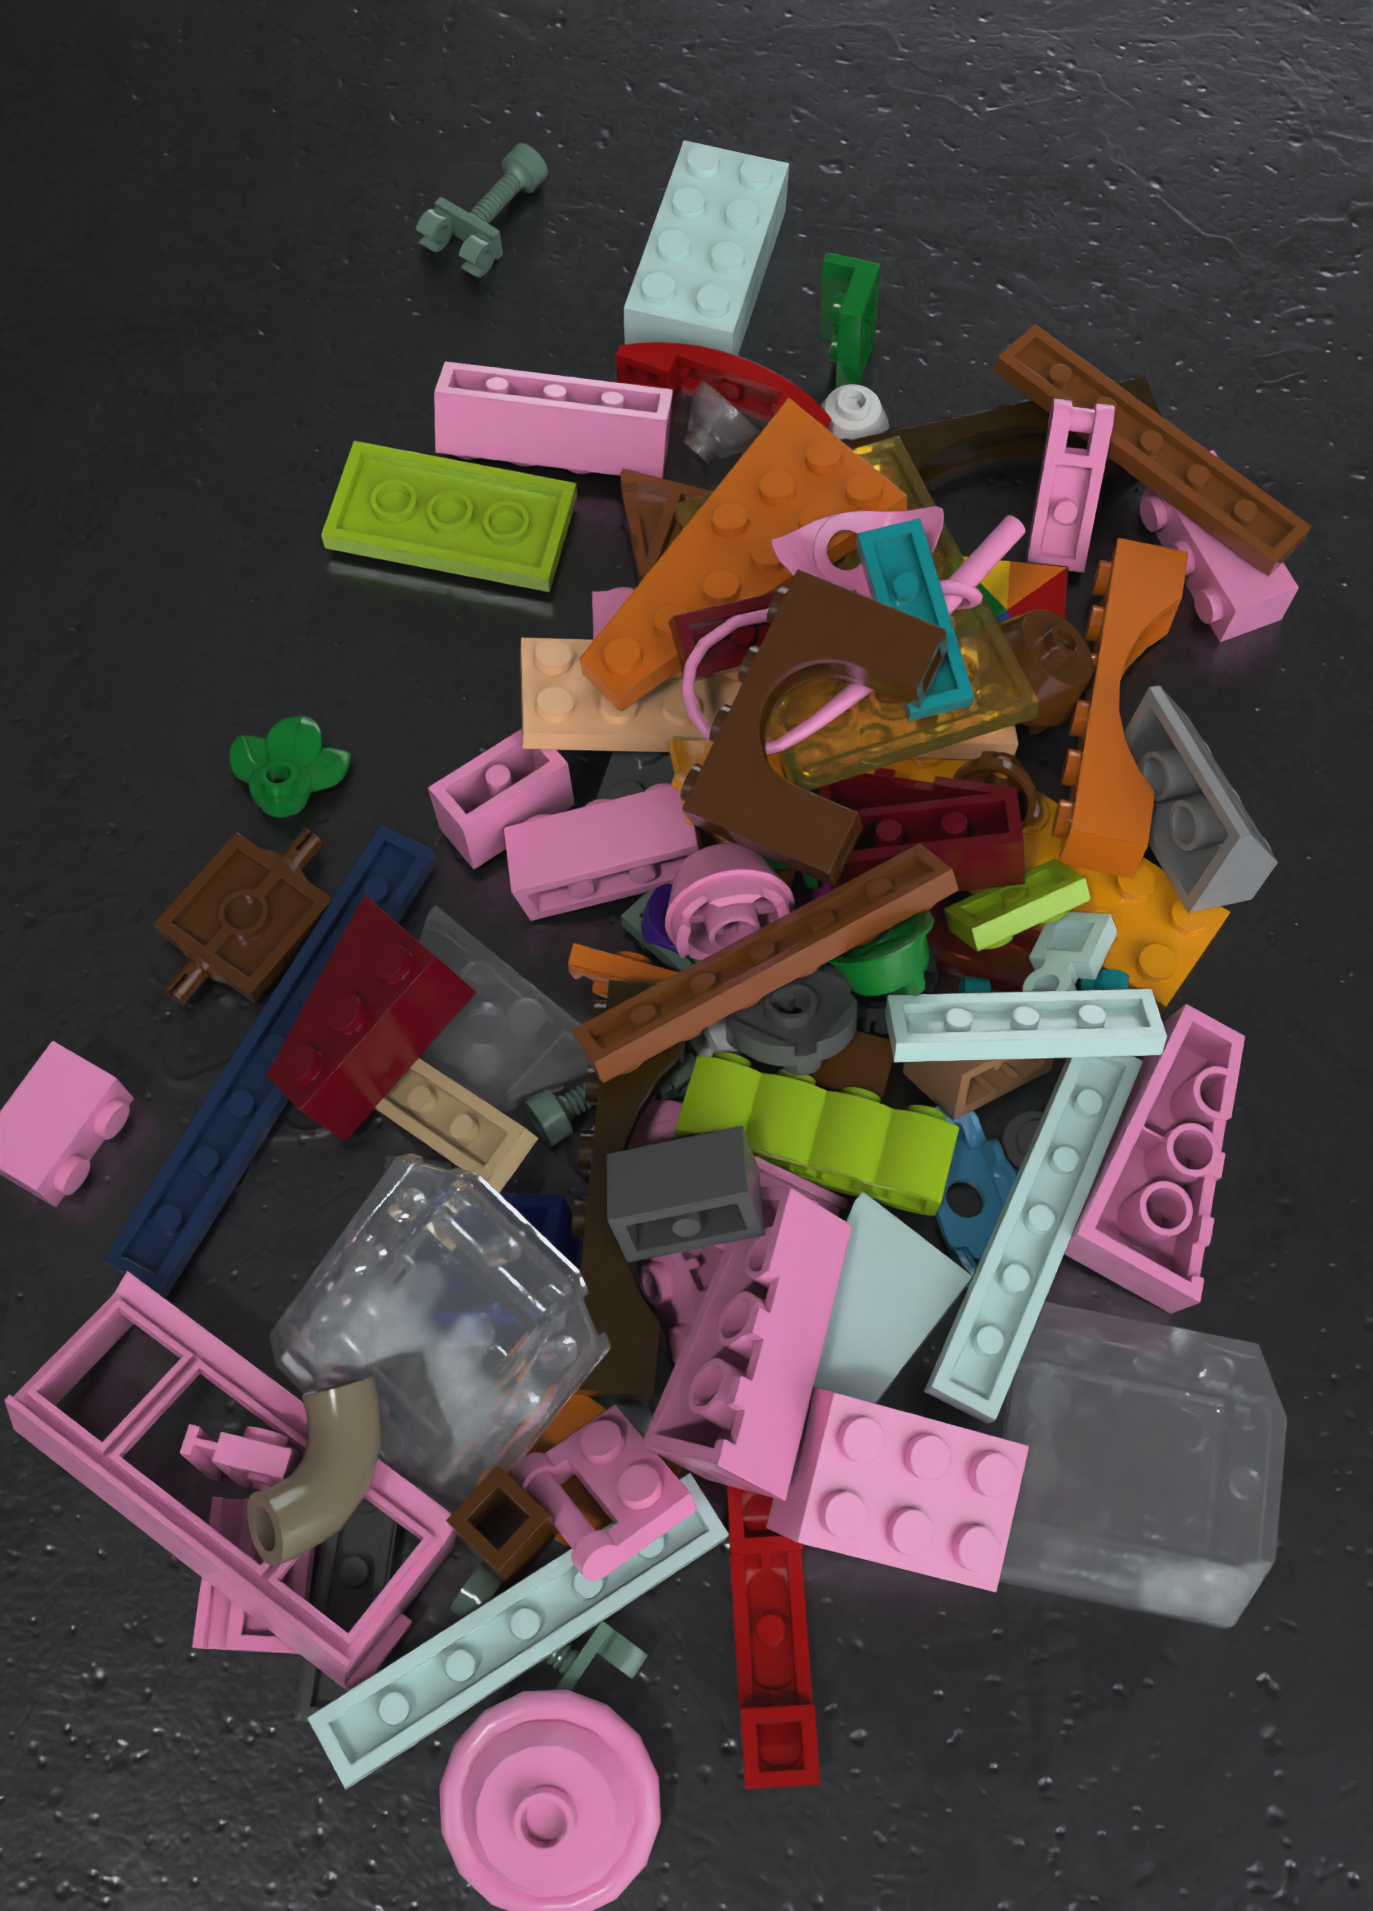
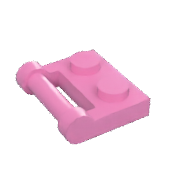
[511,1405,697,1581]

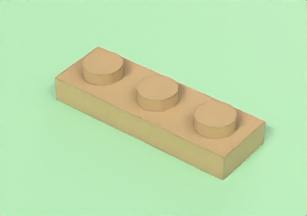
[375,1058,538,1195]

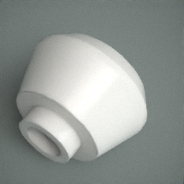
[820,384,889,440]

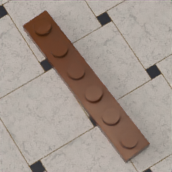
[994,324,1312,577]
[570,843,959,1083]

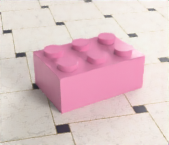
[766,1387,1029,1592]

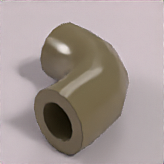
[247,1375,382,1567]

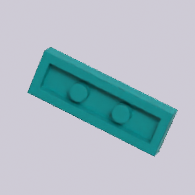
[856,518,974,722]

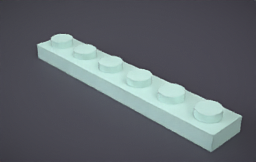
[924,1056,1143,1424]
[308,1473,729,1789]

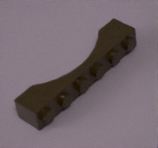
[840,376,1162,502]
[557,979,685,1402]

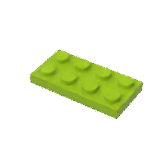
[321,441,577,592]

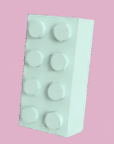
[624,140,789,356]

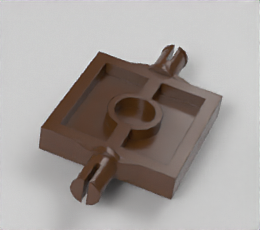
[153,828,333,1006]

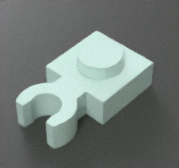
[1023,912,1118,992]

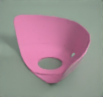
[772,506,944,599]

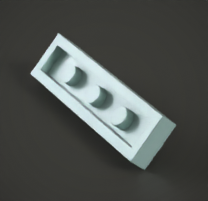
[885,989,1167,1062]

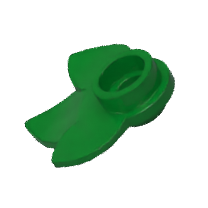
[230,715,351,817]

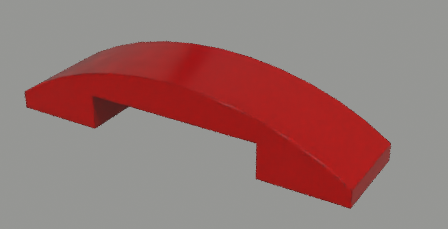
[616,342,832,431]
[726,1485,820,1789]

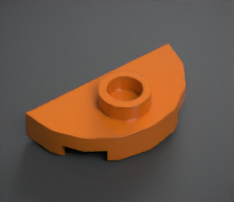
[568,943,678,998]

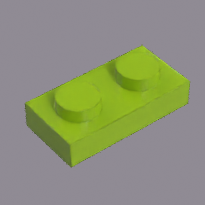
[943,859,1091,951]

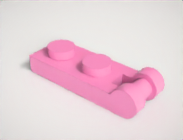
[1025,398,1115,573]

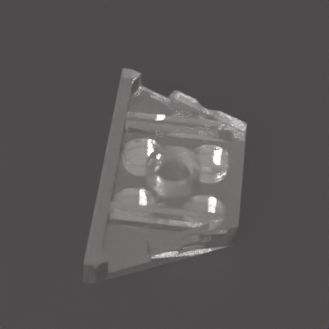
[419,905,589,1113]

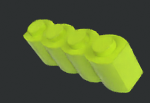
[675,1051,959,1216]

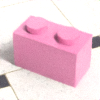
[428,729,575,869]
[0,1041,134,1208]

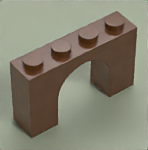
[680,569,948,887]

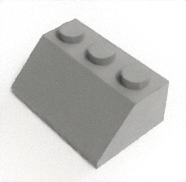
[1124,685,1278,913]

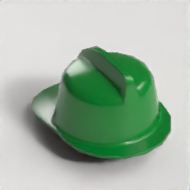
[828,911,935,996]

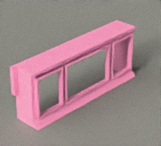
[4,1271,456,1691]

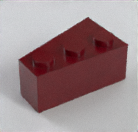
[817,759,1025,892]
[266,894,476,1141]

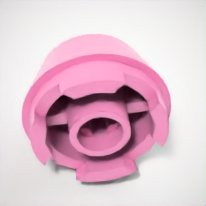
[665,843,795,960]

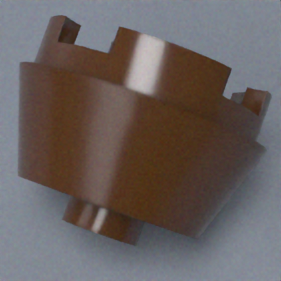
[968,609,1093,735]

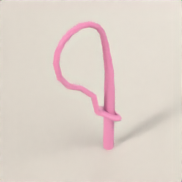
[681,515,1025,755]

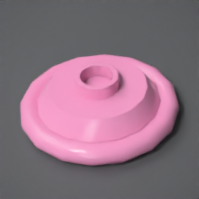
[439,1689,661,1911]

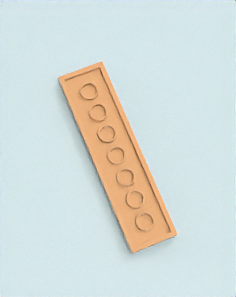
[520,637,1019,759]

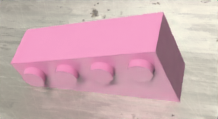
[1064,1004,1245,1314]
[641,1186,852,1501]

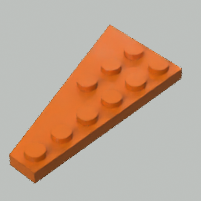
[579,398,907,711]

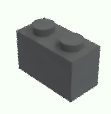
[607,1126,765,1263]

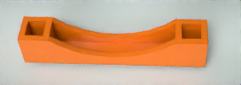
[1052,538,1188,879]

